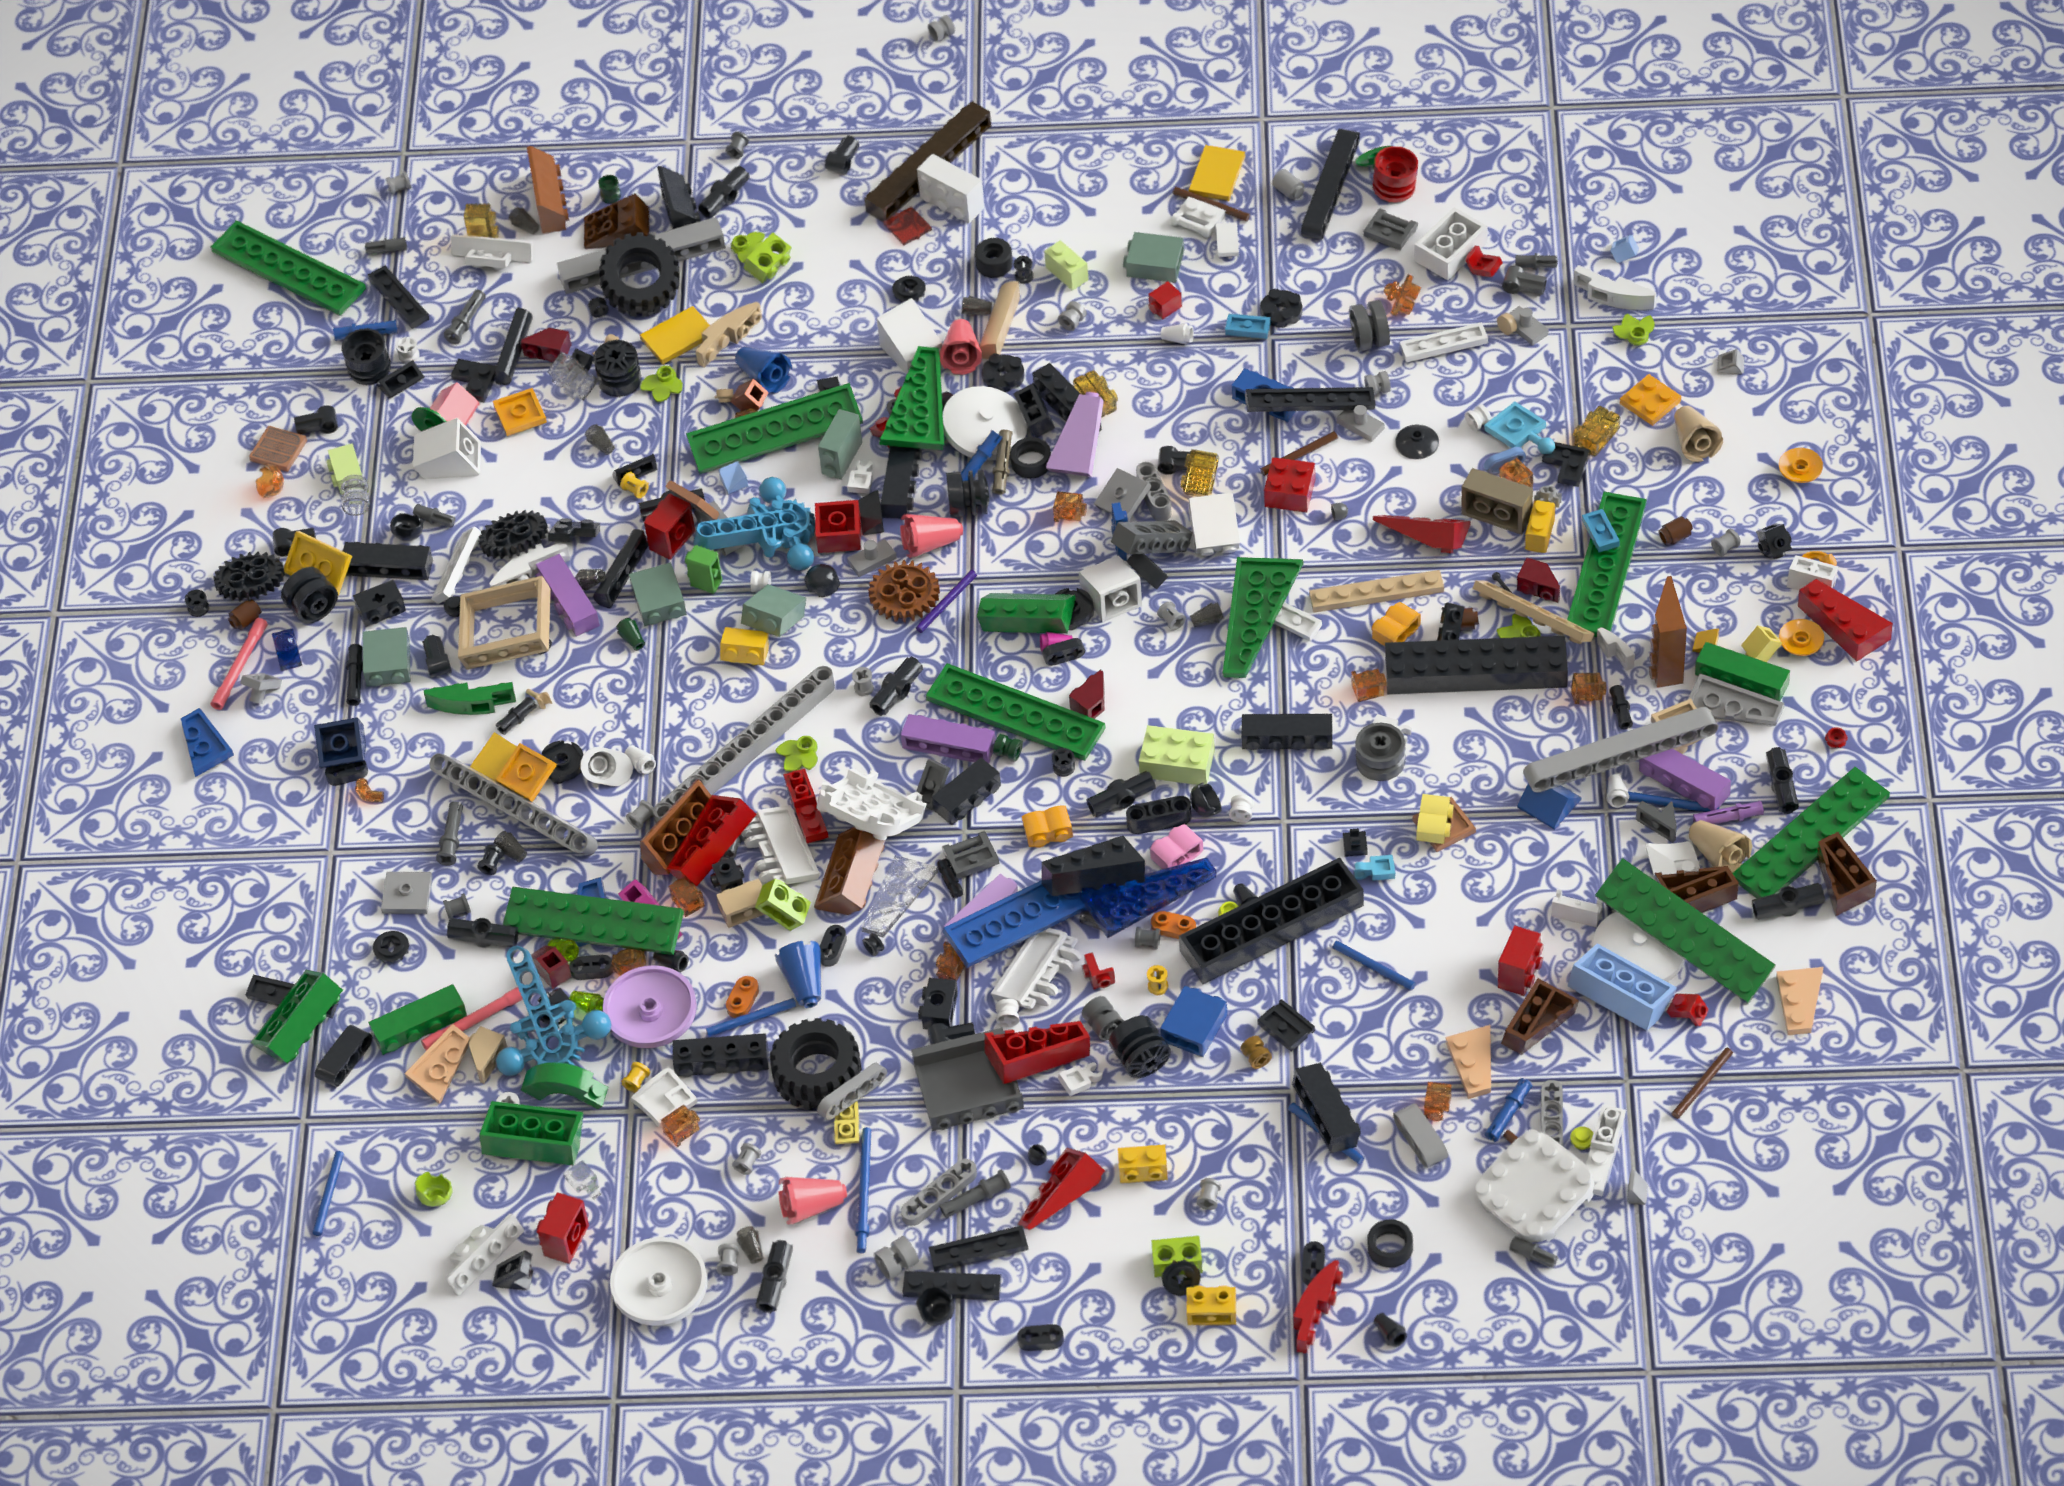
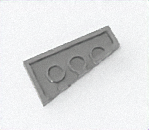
[1688,674,1785,726]

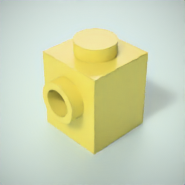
[1741,625,1782,662]

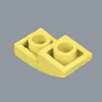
[834,1102,859,1144]

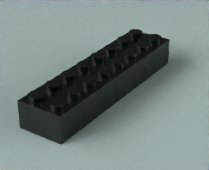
[1385,635,1568,695]
[1179,857,1364,984]

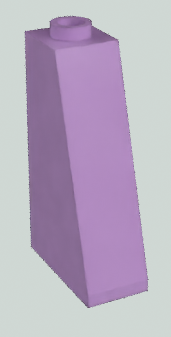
[1046,392,1104,477]
[944,874,1018,963]

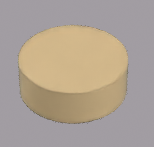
[1497,313,1517,335]

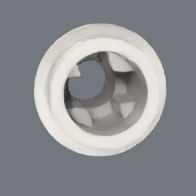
[1161,323,1194,344]
[625,745,656,774]
[1606,774,1629,808]

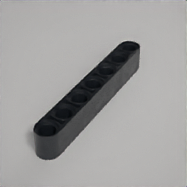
[1301,128,1360,240]

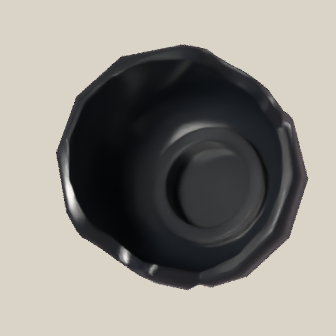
[390,513,424,541]
[804,564,840,597]
[1190,783,1222,817]
[916,1285,955,1326]

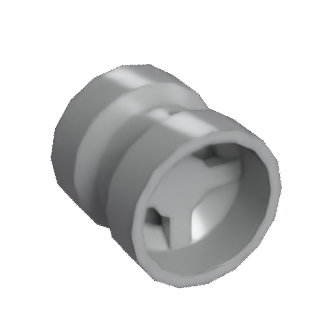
[928,15,955,42]
[1058,301,1087,331]
[1364,371,1391,395]

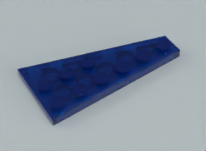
[1080,857,1216,938]

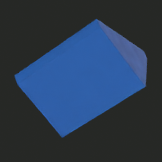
[1517,783,1581,830]

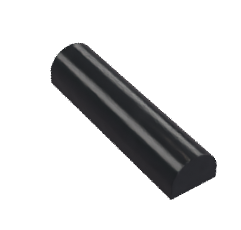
[495,307,533,385]
[593,529,648,609]

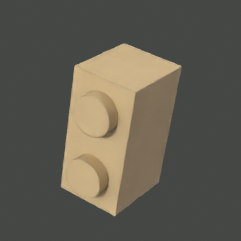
[716,879,765,928]

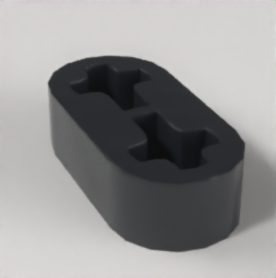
[1042,638,1085,666]
[325,760,368,786]
[820,925,847,967]
[569,955,614,980]
[1302,1241,1325,1286]
[1017,1324,1064,1351]

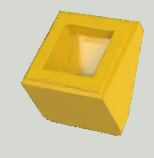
[1692,629,1719,653]

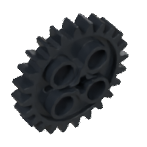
[478,510,548,559]
[213,551,285,601]

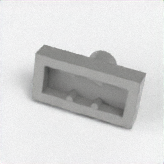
[1509,306,1549,346]
[1337,405,1384,442]
[847,539,897,577]
[240,673,282,704]

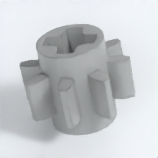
[1534,486,1561,510]

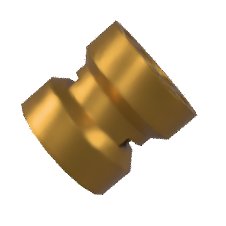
[1240,1036,1272,1069]

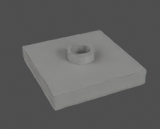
[1094,468,1151,522]
[381,872,433,914]

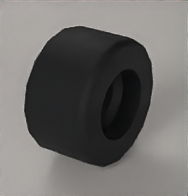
[975,238,1013,278]

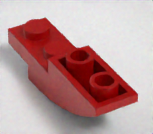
[783,769,829,844]
[1293,1260,1343,1354]

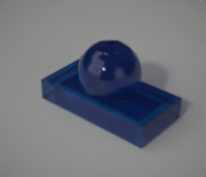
[272,628,303,671]

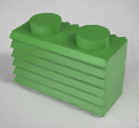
[685,545,723,594]

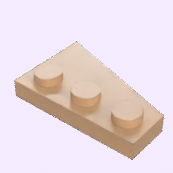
[1776,967,1823,1035]
[405,1024,470,1104]
[1446,1025,1491,1099]

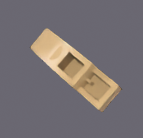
[695,302,762,368]

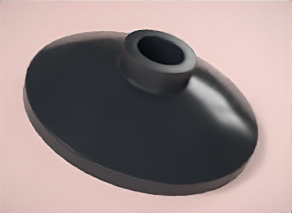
[1395,424,1439,459]

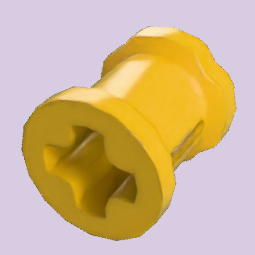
[620,472,649,499]
[1147,965,1168,995]
[621,1062,651,1093]

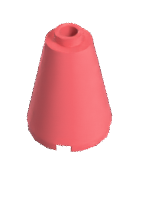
[940,319,982,375]
[900,514,963,558]
[778,1177,847,1225]

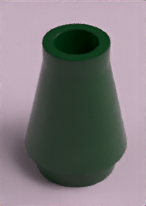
[616,618,645,651]

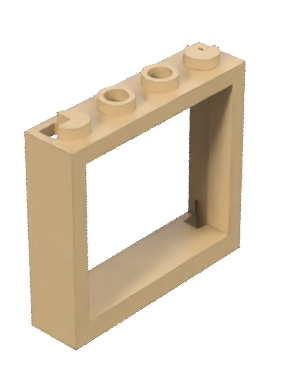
[458,576,551,670]

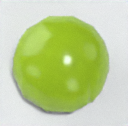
[415,1172,453,1207]

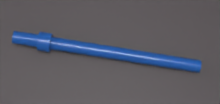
[855,1127,872,1253]

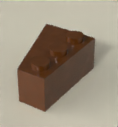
[1817,832,1877,916]
[1654,866,1739,913]
[1501,978,1579,1055]

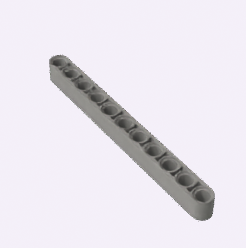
[653,666,835,823]

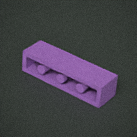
[535,554,600,637]
[901,714,996,763]
[1639,749,1731,811]

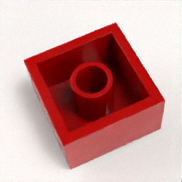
[1264,457,1316,513]
[644,493,695,560]
[815,500,862,553]
[1498,925,1544,996]
[536,1192,589,1264]

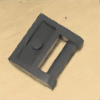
[1363,208,1418,250]
[942,831,999,879]

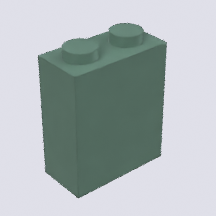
[1123,232,1184,283]
[818,409,863,480]
[629,562,687,627]
[741,584,806,637]
[363,627,411,687]

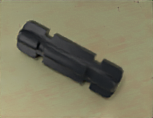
[937,858,963,899]

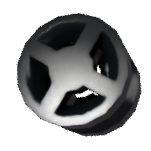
[185,589,209,617]
[1052,748,1075,777]

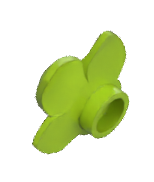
[731,232,765,264]
[1613,314,1655,345]
[640,366,683,402]
[1497,614,1541,638]
[775,736,818,772]

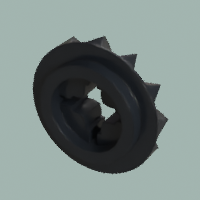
[892,275,926,303]
[373,931,410,964]
[1162,1258,1201,1296]

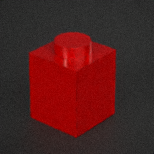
[1148,281,1182,319]

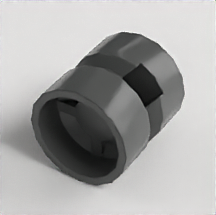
[1081,996,1124,1041]

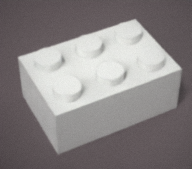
[917,154,985,223]
[1415,207,1487,280]

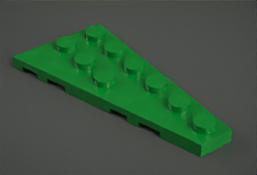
[879,346,944,450]
[1223,557,1304,678]

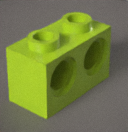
[744,232,792,284]
[755,878,811,931]
[1151,1235,1203,1277]

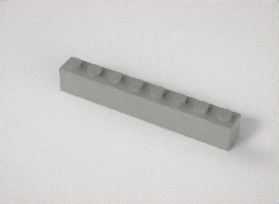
[557,217,726,294]

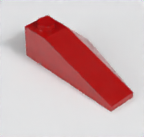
[1373,515,1471,553]
[1018,1147,1105,1230]

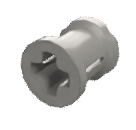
[386,171,411,195]
[1711,528,1741,556]
[1157,601,1186,631]
[852,667,874,696]
[626,800,654,830]
[732,1143,761,1175]
[1196,1178,1222,1210]
[716,1244,739,1276]

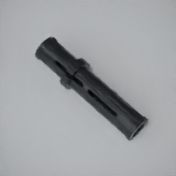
[346,644,363,706]

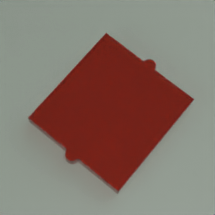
[883,206,932,246]

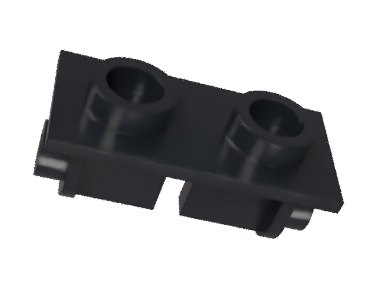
[1436,602,1465,641]

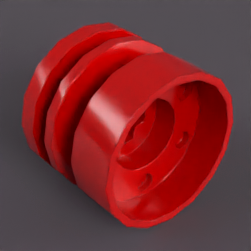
[1372,146,1418,203]

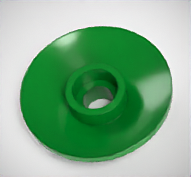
[1355,145,1391,169]
[411,407,447,432]

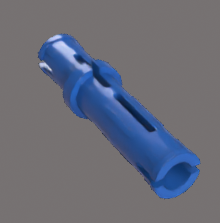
[333,320,398,341]
[961,430,1003,481]
[1484,1078,1533,1142]

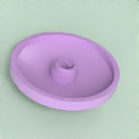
[603,965,697,1048]

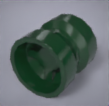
[598,175,621,204]
[993,734,1023,762]

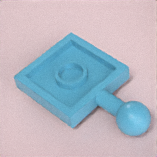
[1484,401,1555,454]

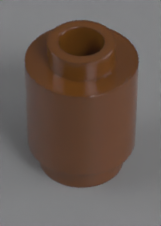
[1658,516,1693,545]
[228,599,262,630]
[1460,607,1479,631]

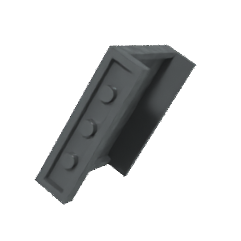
[911,1027,1024,1131]

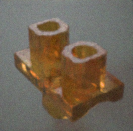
[1384,274,1421,316]

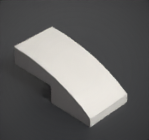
[1216,222,1239,257]
[1597,627,1635,671]

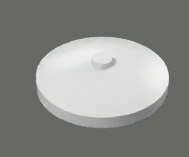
[943,386,1028,461]
[1592,912,1685,982]
[610,1237,708,1326]

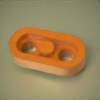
[1151,911,1196,939]
[726,976,759,1018]

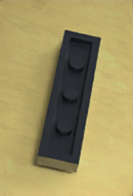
[367,265,430,329]
[245,974,339,1018]
[929,1225,1028,1272]
[902,1271,1002,1300]

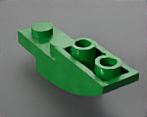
[423,682,516,715]

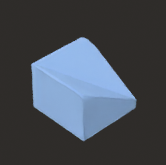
[1611,235,1638,263]
[719,462,748,494]

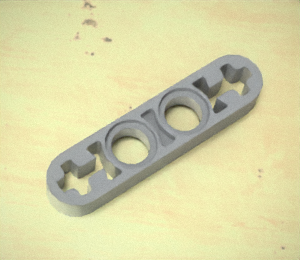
[817,1063,887,1120]
[1541,1080,1563,1146]
[901,1159,977,1226]

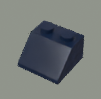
[314,717,366,769]

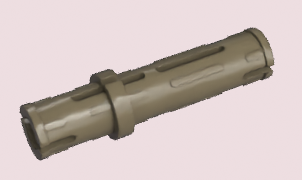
[992,429,1013,495]

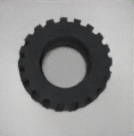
[599,233,680,317]
[770,1018,862,1110]

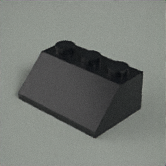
[657,166,701,230]

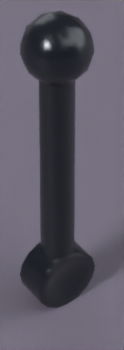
[1492,572,1512,593]

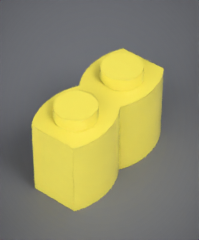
[1416,794,1454,844]

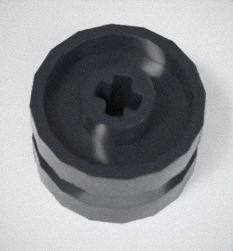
[281,567,338,623]

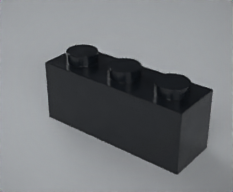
[932,758,1001,825]

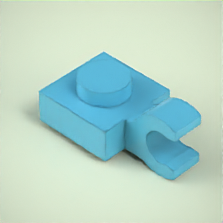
[1354,855,1396,881]

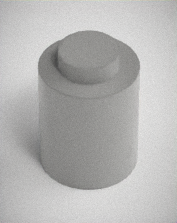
[1272,169,1304,200]

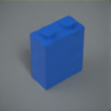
[1160,986,1228,1057]

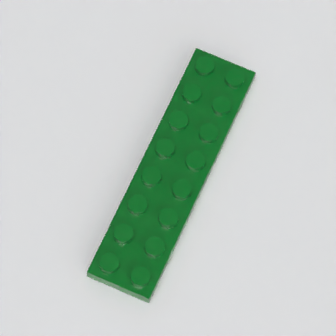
[210,220,366,316]
[686,383,863,474]
[1567,491,1647,637]
[926,663,1106,761]
[1733,767,1890,899]
[1595,858,1776,1004]
[503,886,684,955]

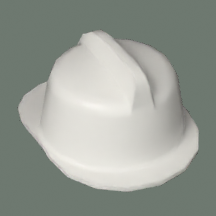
[580,747,633,786]

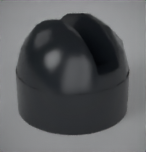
[1028,1144,1047,1165]

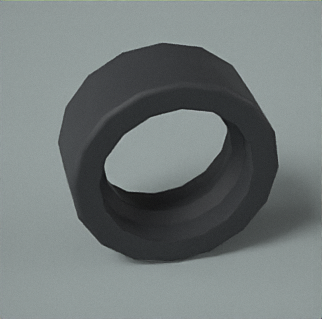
[1010,437,1051,479]
[1126,554,1168,589]
[1367,1219,1413,1268]

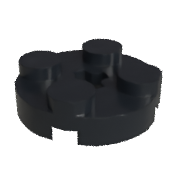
[1260,288,1303,328]
[982,354,1025,392]
[1055,588,1094,630]
[542,741,583,784]

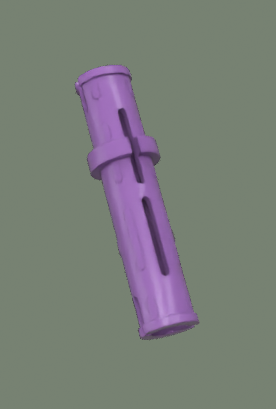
[1693,800,1764,824]

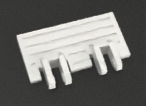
[741,805,820,884]
[991,928,1081,1009]

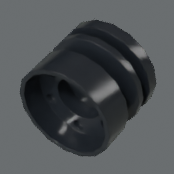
[341,328,391,385]
[593,340,642,397]
[946,469,990,518]
[1109,1015,1171,1078]

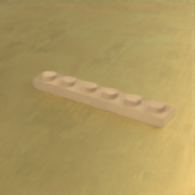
[1309,570,1444,613]
[1472,580,1594,644]

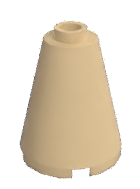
[1674,406,1723,462]
[1689,820,1752,873]

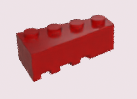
[1798,579,1893,662]
[666,795,757,887]
[985,1021,1090,1084]

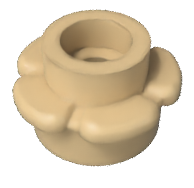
[714,389,733,403]

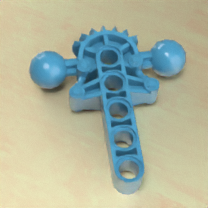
[693,477,815,571]
[496,946,612,1076]

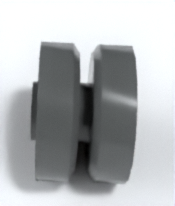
[1349,300,1390,352]
[1355,722,1406,781]

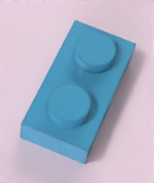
[1225,313,1271,339]
[1582,509,1620,552]

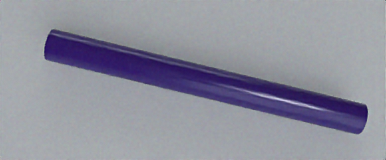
[916,570,977,633]

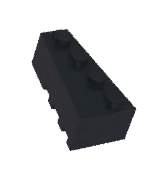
[1041,835,1145,896]

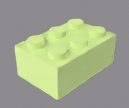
[1139,725,1215,785]

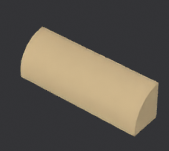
[979,281,1020,360]

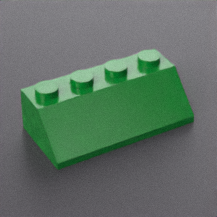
[977,593,1076,634]
[250,969,343,1064]
[479,1101,583,1166]

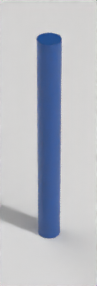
[1628,791,1719,812]
[1332,940,1416,991]
[705,998,796,1037]
[1288,1102,1365,1165]
[312,1151,344,1236]

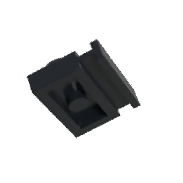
[1257,999,1315,1051]

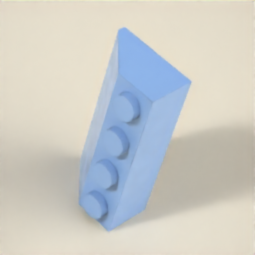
[1568,944,1677,1030]

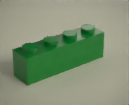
[1695,642,1790,701]
[368,984,467,1055]

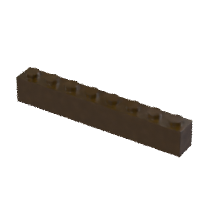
[864,101,992,223]

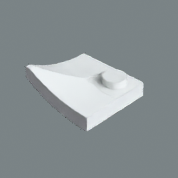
[1645,841,1700,877]
[631,1066,697,1128]

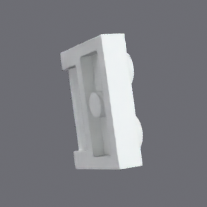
[1170,197,1225,238]

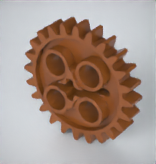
[868,560,940,622]

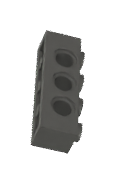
[1111,520,1193,554]

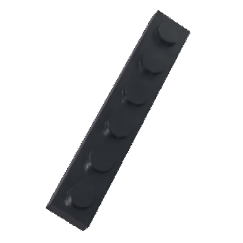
[1245,387,1376,412]

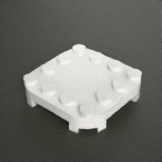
[817,768,927,840]
[1475,1129,1594,1243]

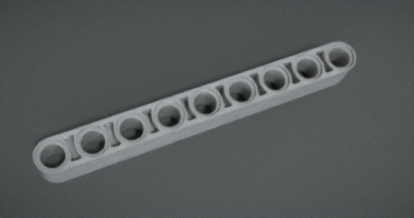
[1523,707,1719,792]
[429,753,598,856]

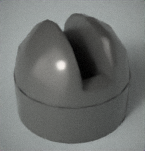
[1331,503,1348,521]

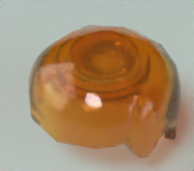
[256,464,284,498]
[611,949,646,976]

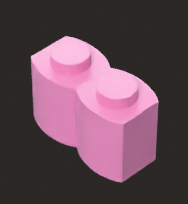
[1150,824,1203,875]

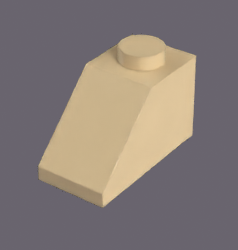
[468,1026,507,1084]

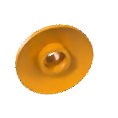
[1779,448,1823,483]
[1779,619,1824,656]

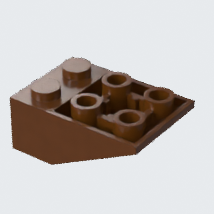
[584,193,649,249]

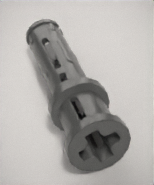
[443,290,486,344]
[436,802,463,866]
[939,1169,1011,1219]

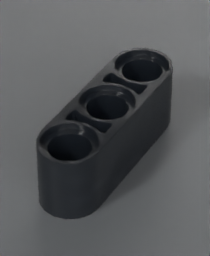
[1126,796,1192,834]
[315,1025,373,1087]

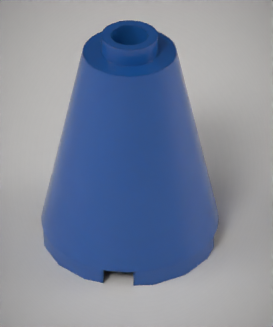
[735,346,792,394]
[774,941,821,1008]

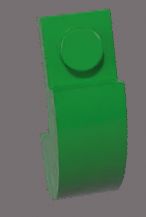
[521,1062,609,1109]

